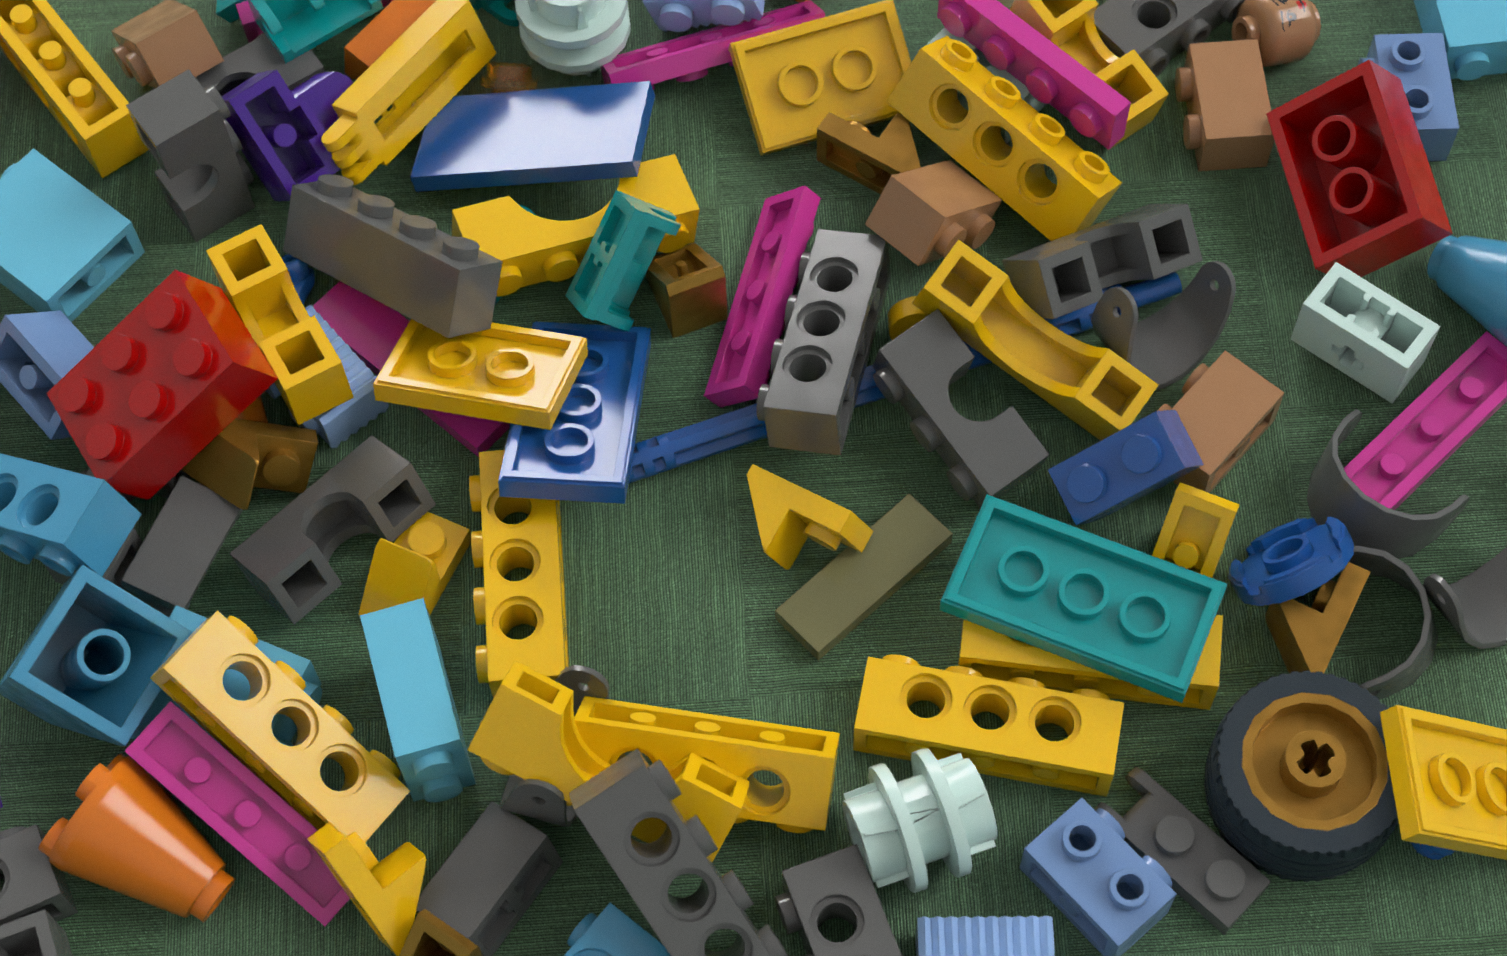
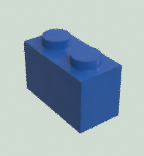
[1048,410,1204,526]

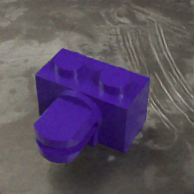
[222,69,354,201]

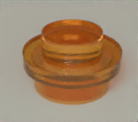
[481,62,537,93]

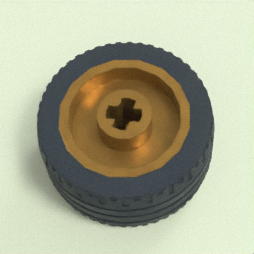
[1204,671,1398,882]

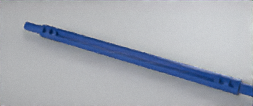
[628,272,1182,484]

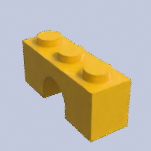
[1010,0,1169,150]
[206,224,354,425]

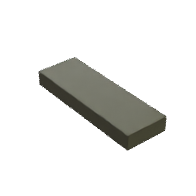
[775,494,953,661]

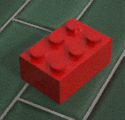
[1266,59,1453,277]
[46,270,278,500]

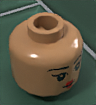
[1232,0,1321,67]

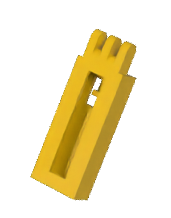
[321,0,497,185]

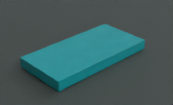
[939,494,1227,703]

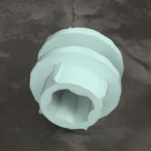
[515,0,631,77]
[842,748,998,893]

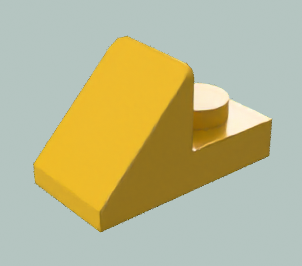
[747,464,874,570]
[1152,482,1240,578]
[358,512,471,619]
[307,822,426,956]

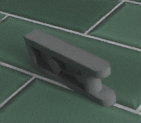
[1094,767,1271,935]

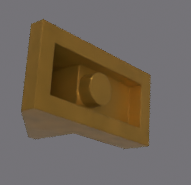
[817,112,921,194]
[182,418,318,510]
[1265,562,1370,674]

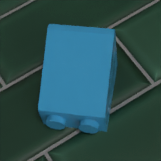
[0,565,193,747]

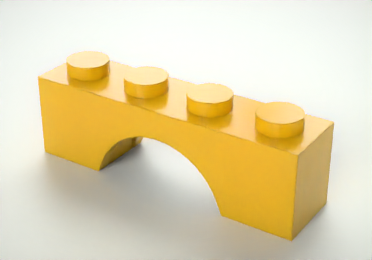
[452,154,700,297]
[912,239,1159,441]
[467,661,750,862]

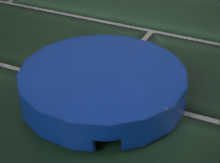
[1228,517,1354,606]

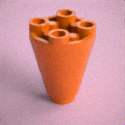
[38,753,236,922]

